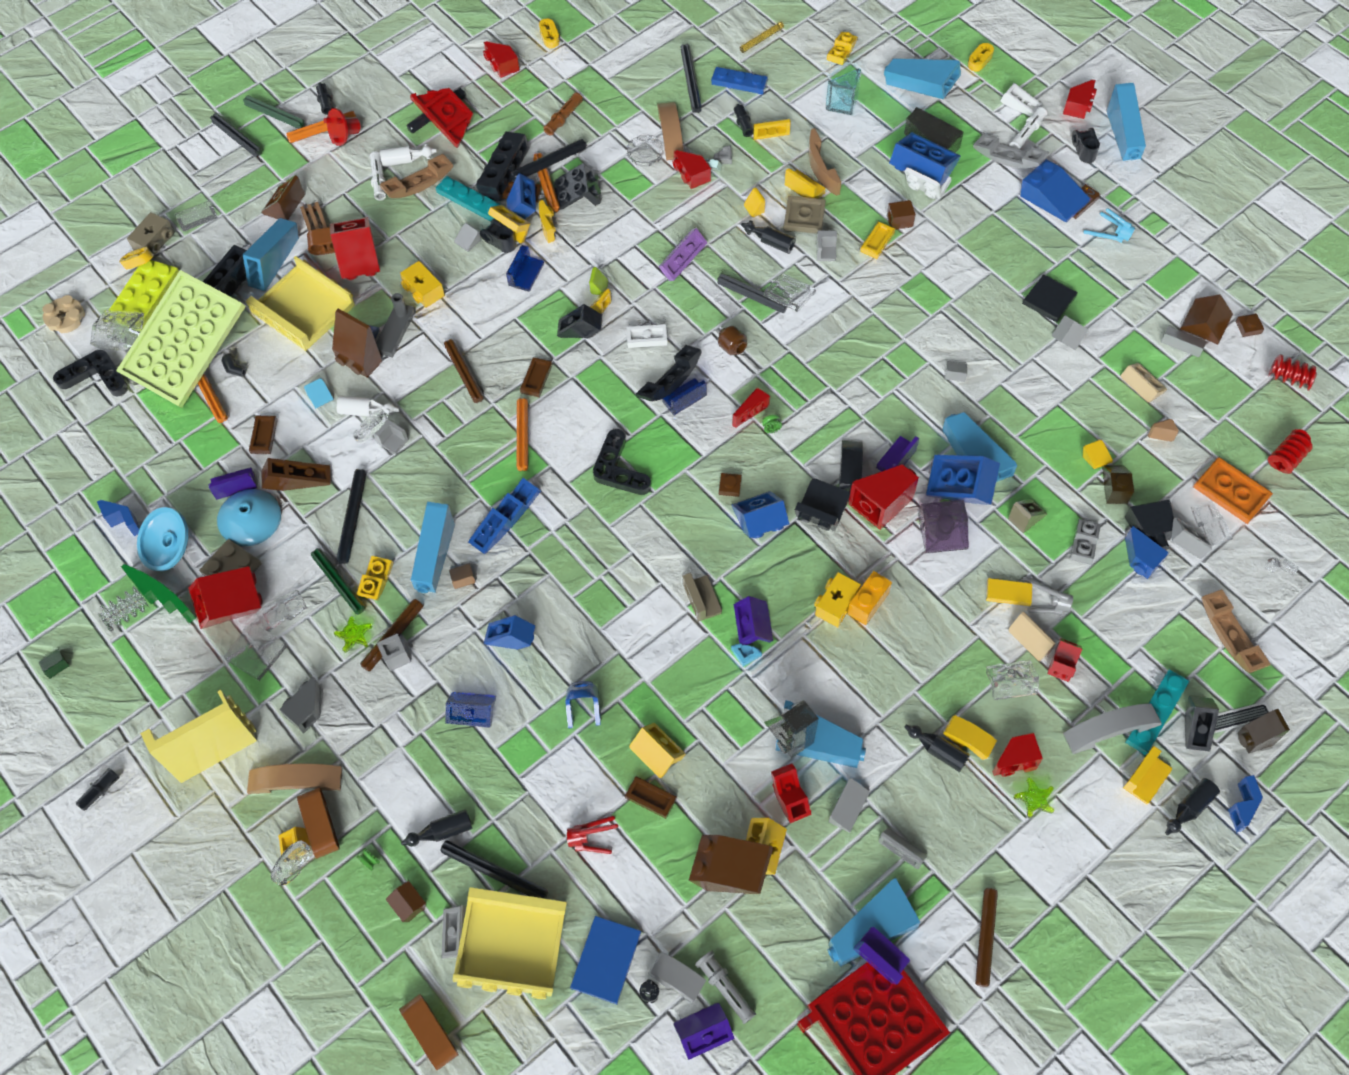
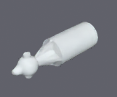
[380,144,437,167]
[337,396,400,417]

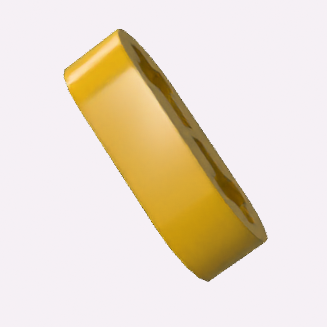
[539,18,560,48]
[968,43,994,72]
[119,247,154,270]

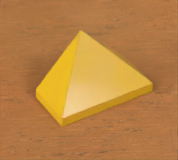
[753,119,791,140]

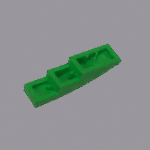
[120,564,196,623]

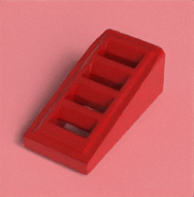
[732,388,770,428]

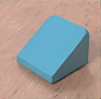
[304,378,334,409]

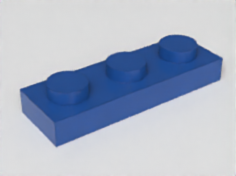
[711,67,768,95]

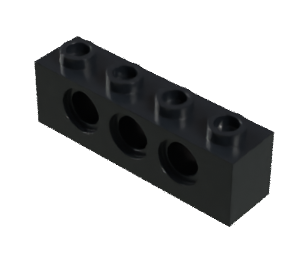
[476,131,530,201]
[203,245,247,297]

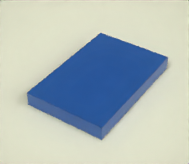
[570,916,641,1005]

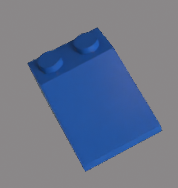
[1020,159,1090,223]
[926,455,1000,505]

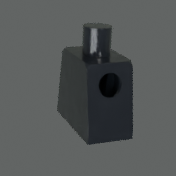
[1125,499,1174,550]

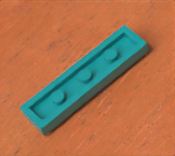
[436,176,501,221]
[1125,669,1190,755]

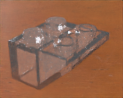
[90,310,144,351]

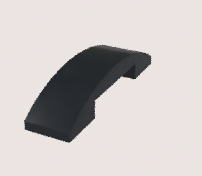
[636,345,702,402]

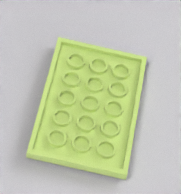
[116,270,246,408]

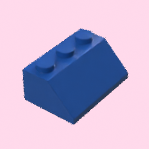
[889,132,961,186]

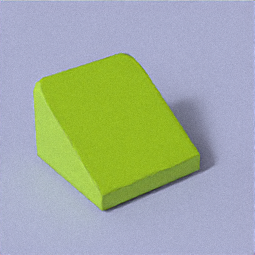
[589,267,608,295]

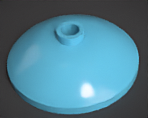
[217,489,281,546]
[137,507,189,571]

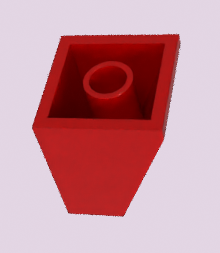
[330,217,380,280]
[848,464,919,530]
[188,566,263,629]

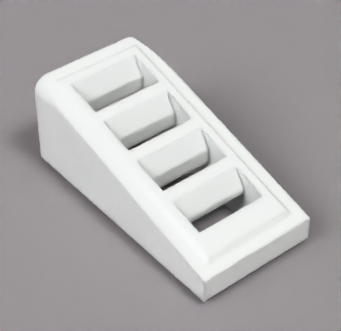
[1000,83,1043,116]

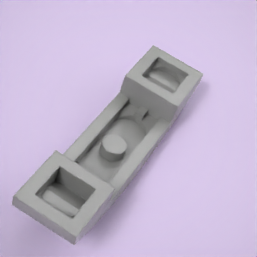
[973,134,1049,168]
[1063,704,1161,754]

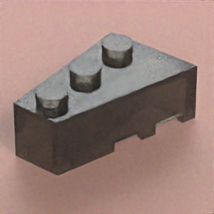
[904,107,964,153]
[764,700,819,758]

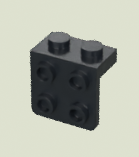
[554,163,601,210]
[794,478,850,531]

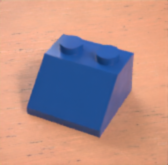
[731,491,790,539]

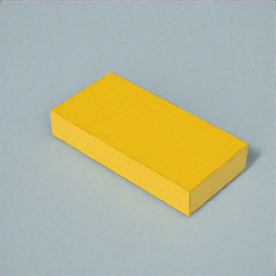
[860,221,895,259]
[986,578,1032,606]

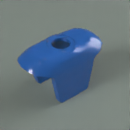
[565,681,601,728]

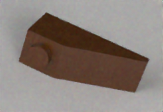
[261,458,331,491]

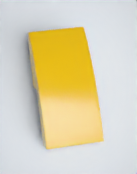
[827,32,858,65]
[539,200,556,244]
[356,556,394,601]
[943,715,997,760]

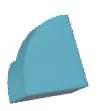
[731,644,762,667]

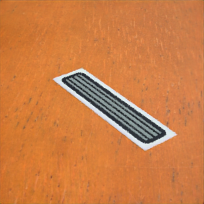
[1214,701,1271,733]

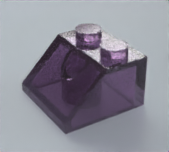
[918,500,969,554]

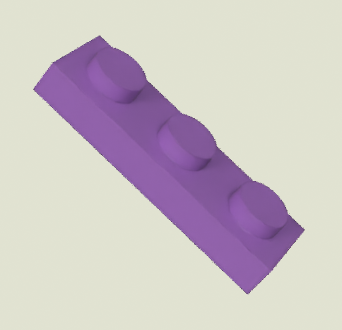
[658,228,707,281]

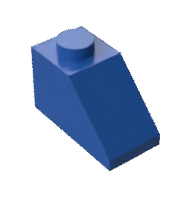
[507,173,536,220]
[1125,526,1169,579]
[484,615,535,650]

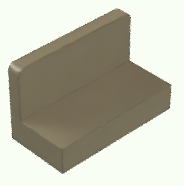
[682,573,722,622]

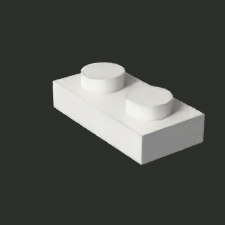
[626,324,667,348]

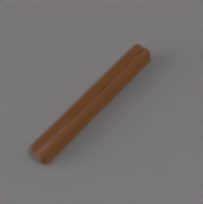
[444,339,484,403]
[360,599,423,672]
[975,888,998,987]

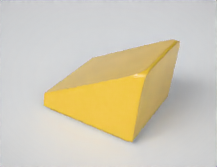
[744,187,765,217]
[590,288,611,314]
[1083,440,1113,469]
[278,827,311,858]

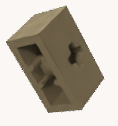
[127,212,175,255]

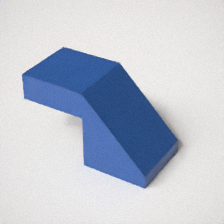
[97,500,140,536]
[1228,775,1263,833]

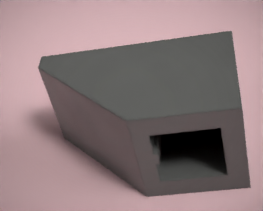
[279,677,321,734]

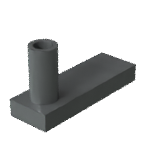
[376,293,416,358]

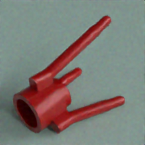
[567,816,618,854]

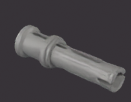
[695,950,756,1024]

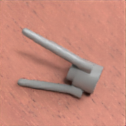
[1023,577,1073,616]

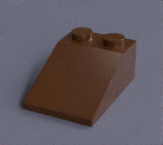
[332,308,382,378]
[689,835,773,894]

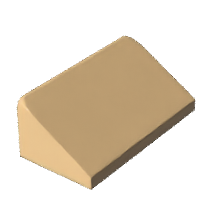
[1120,363,1167,403]
[1008,612,1056,661]

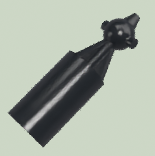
[741,220,796,254]
[904,724,970,773]
[1165,778,1220,835]
[401,809,473,847]

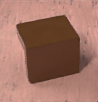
[887,200,916,230]

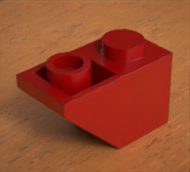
[483,41,520,78]
[1063,79,1097,119]
[672,150,711,189]
[992,733,1043,777]

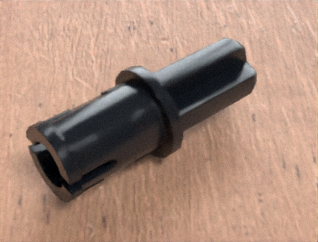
[316,82,333,115]
[733,104,754,137]
[76,768,120,811]
[639,979,659,1004]

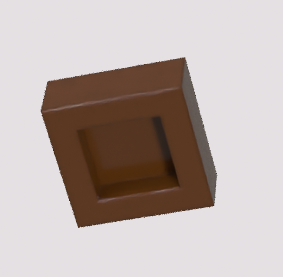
[1235,313,1264,337]
[719,473,742,497]

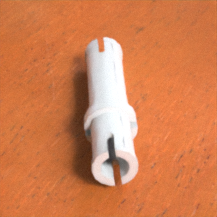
[1009,107,1048,149]
[370,151,386,201]

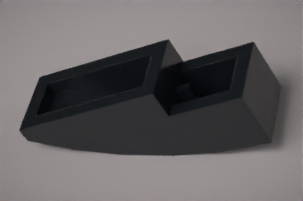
[839,440,863,492]

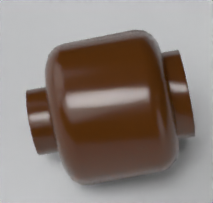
[718,326,747,356]

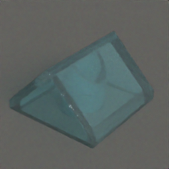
[825,68,861,115]

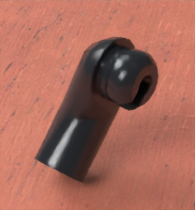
[221,353,246,377]

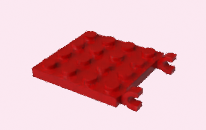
[797,962,950,1075]

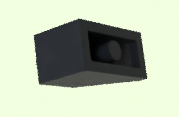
[557,304,602,338]
[1185,695,1219,752]

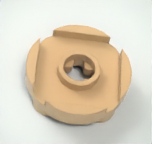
[42,295,85,333]

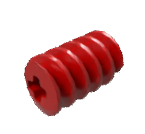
[1268,354,1317,391]
[1267,429,1313,474]

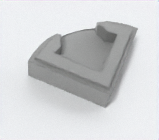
[713,146,732,164]

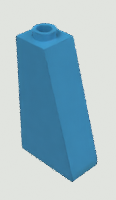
[884,59,961,99]
[1106,83,1146,161]
[243,218,299,291]
[942,412,1017,482]
[411,501,455,593]
[775,700,866,768]
[827,878,921,967]

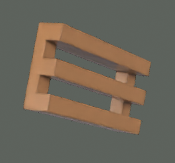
[300,202,327,232]

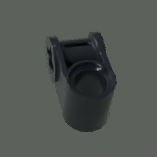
[1072,128,1100,163]
[480,219,516,253]

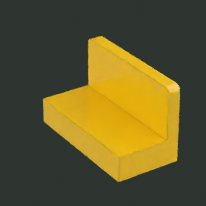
[785,168,826,199]
[488,205,530,243]
[629,723,686,778]
[1123,746,1172,804]

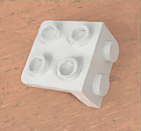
[905,167,952,200]

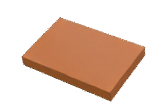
[1193,457,1273,525]

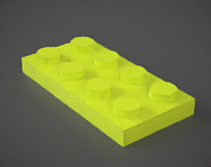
[105,260,179,331]

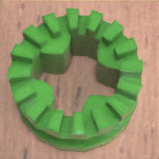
[762,415,782,434]
[356,848,380,871]

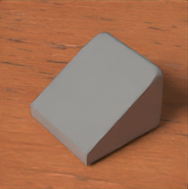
[454,223,481,252]
[945,361,967,382]

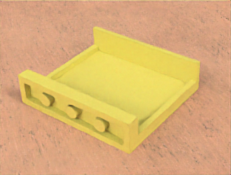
[245,256,355,351]
[140,690,257,783]
[453,887,567,999]

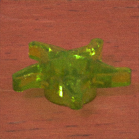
[334,617,372,653]
[1013,777,1054,819]

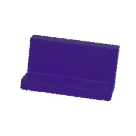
[876,436,919,472]
[208,467,257,500]
[733,596,773,645]
[853,927,910,985]
[673,1003,735,1060]

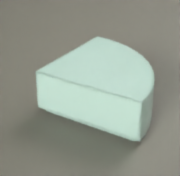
[705,158,722,171]

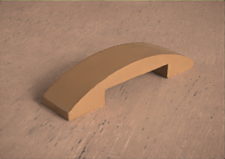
[657,102,684,161]
[808,128,841,196]
[380,154,453,198]
[1201,589,1270,674]
[247,764,342,794]

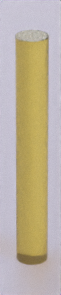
[740,22,784,53]

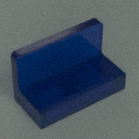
[506,245,544,292]
[662,378,707,415]
[445,692,496,728]

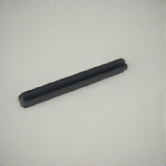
[680,44,701,113]
[511,139,587,181]
[336,469,366,564]
[440,840,548,899]

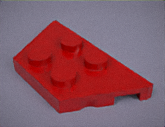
[410,88,473,148]

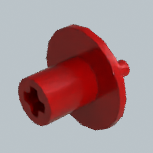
[323,108,360,146]

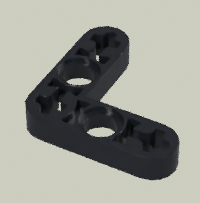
[53,350,128,397]
[593,429,651,495]

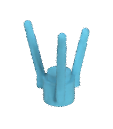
[1083,208,1136,243]

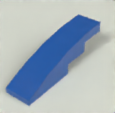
[468,478,541,554]

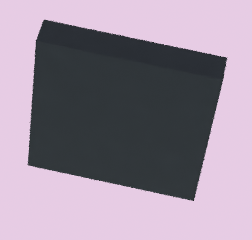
[1022,274,1078,323]

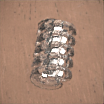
[97,586,150,632]

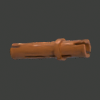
[543,92,583,136]

